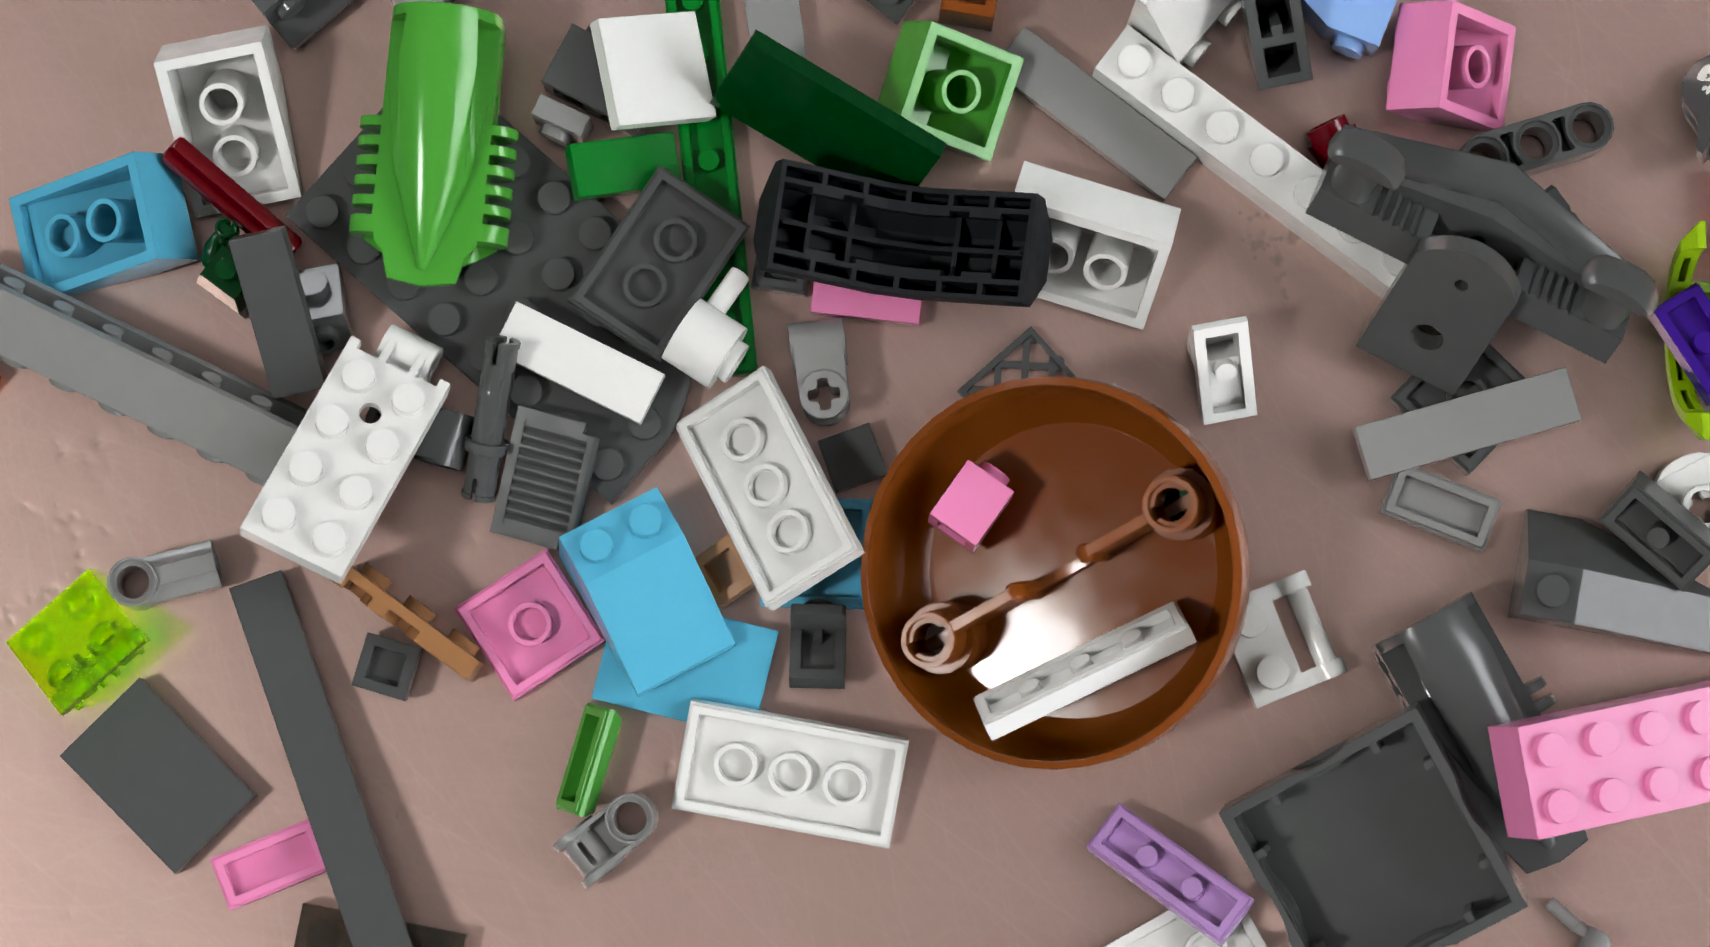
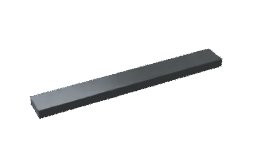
[229,570,414,947]

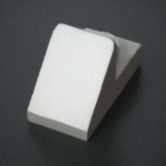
[1187,316,1257,425]

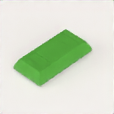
[555,702,622,817]

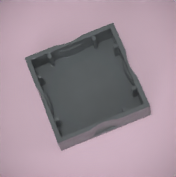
[1218,700,1529,947]

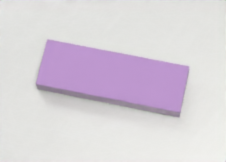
[1086,803,1254,947]

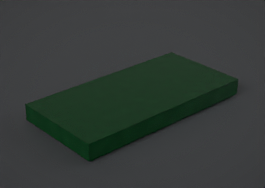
[710,30,947,186]

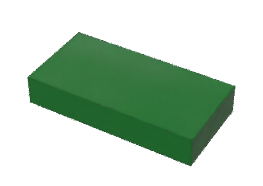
[564,132,682,202]

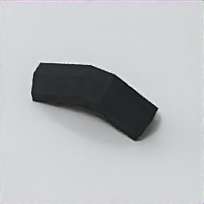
[753,159,1052,307]

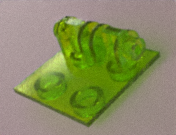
[6,569,150,716]

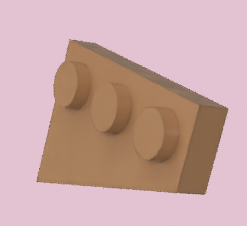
[331,562,485,682]

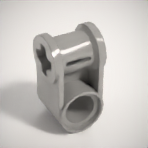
[788,317,850,426]
[552,792,659,890]

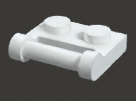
[1232,570,1348,709]

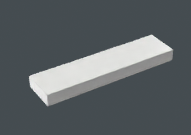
[973,601,1197,741]

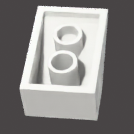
[1126,0,1241,68]
[153,24,303,218]

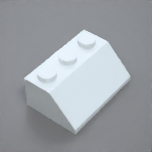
[1014,161,1181,330]

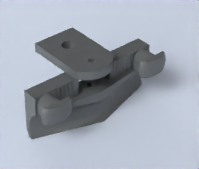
[1305,124,1659,396]

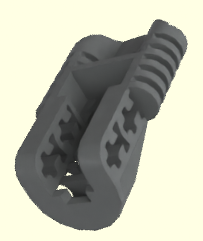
[1371,592,1588,874]

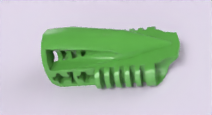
[349,1,519,287]

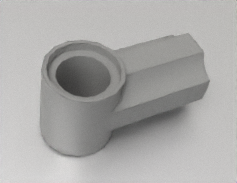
[107,540,223,611]

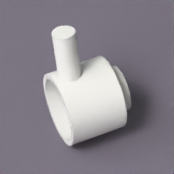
[662,267,749,389]

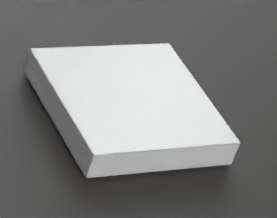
[590,11,716,131]

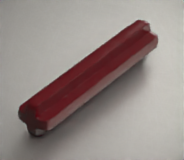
[161,137,302,254]

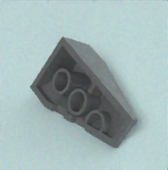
[1508,509,1710,654]

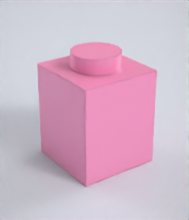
[928,459,1014,554]

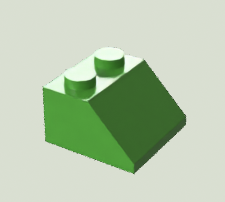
[877,21,1024,162]

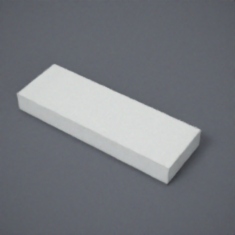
[500,301,665,425]

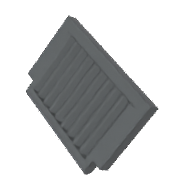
[490,404,600,550]

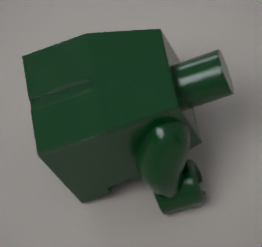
[196,217,249,318]

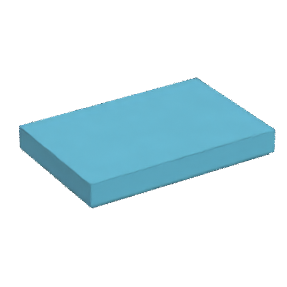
[592,617,779,722]

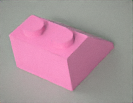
[1386,0,1516,132]

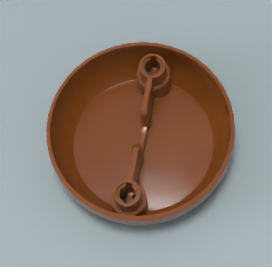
[860,376,1250,770]

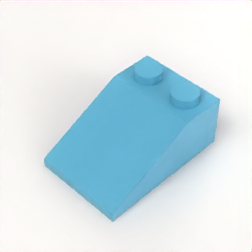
[9,151,199,296]
[558,487,735,697]

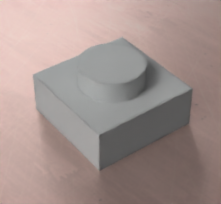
[531,94,594,147]

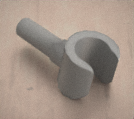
[1545,897,1611,947]

